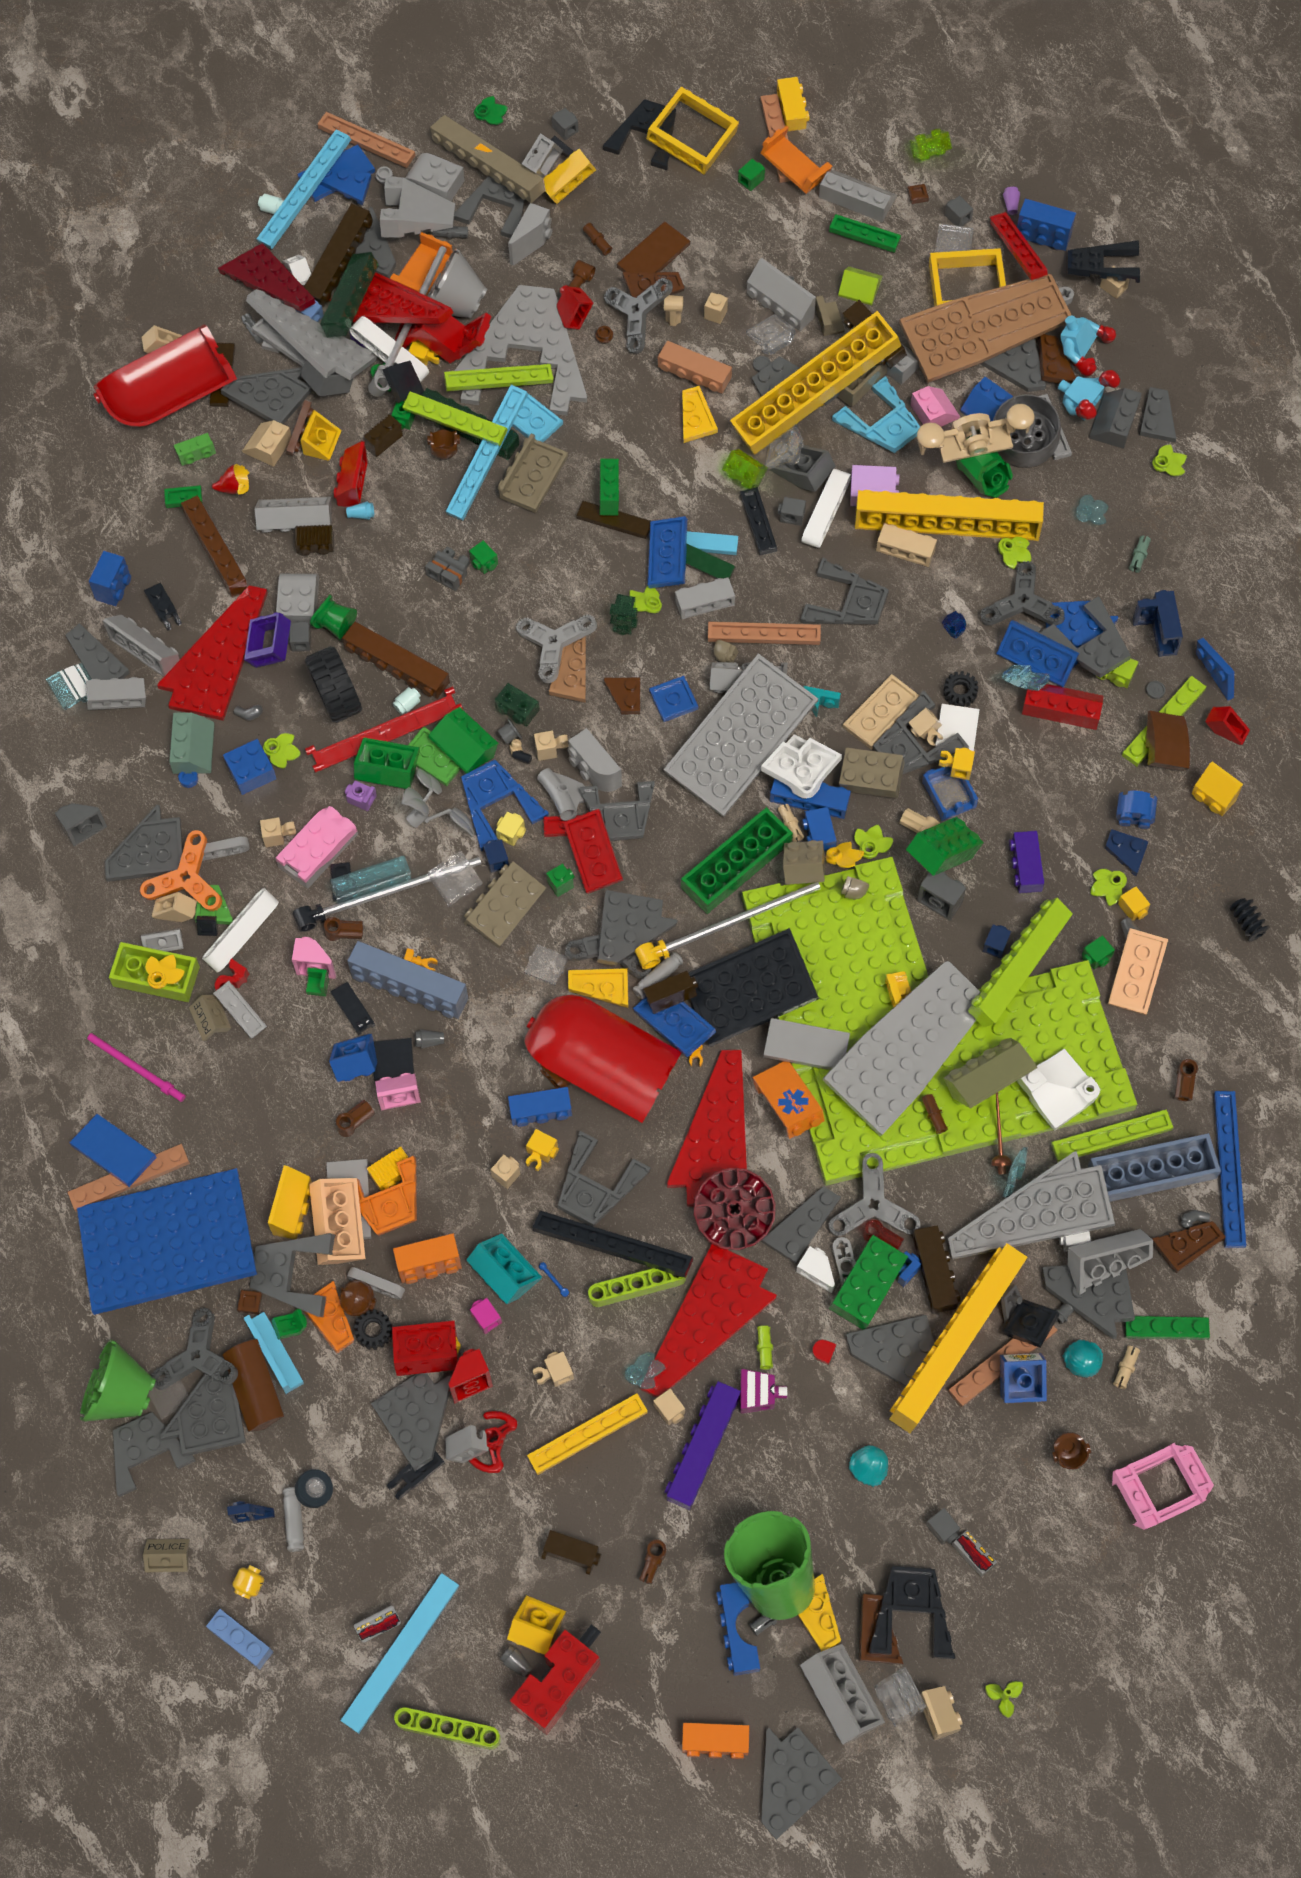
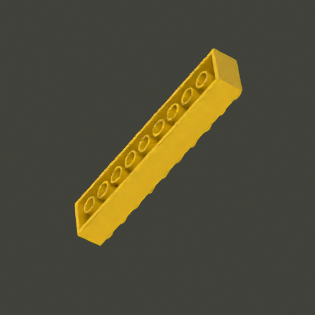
[730,311,901,455]
[855,490,1044,541]
[889,1243,1028,1434]

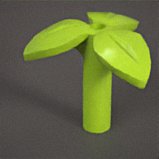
[985,1681,1023,1718]

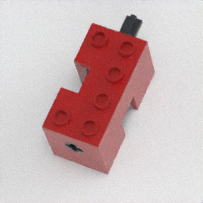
[510,1624,601,1735]

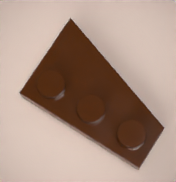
[286,400,314,457]
[859,1594,903,1665]

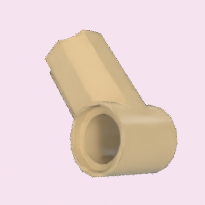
[664,295,683,326]
[899,808,940,833]

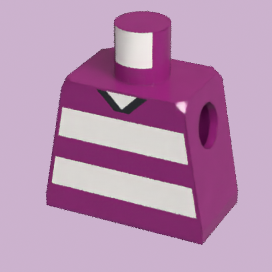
[740,1369,787,1414]

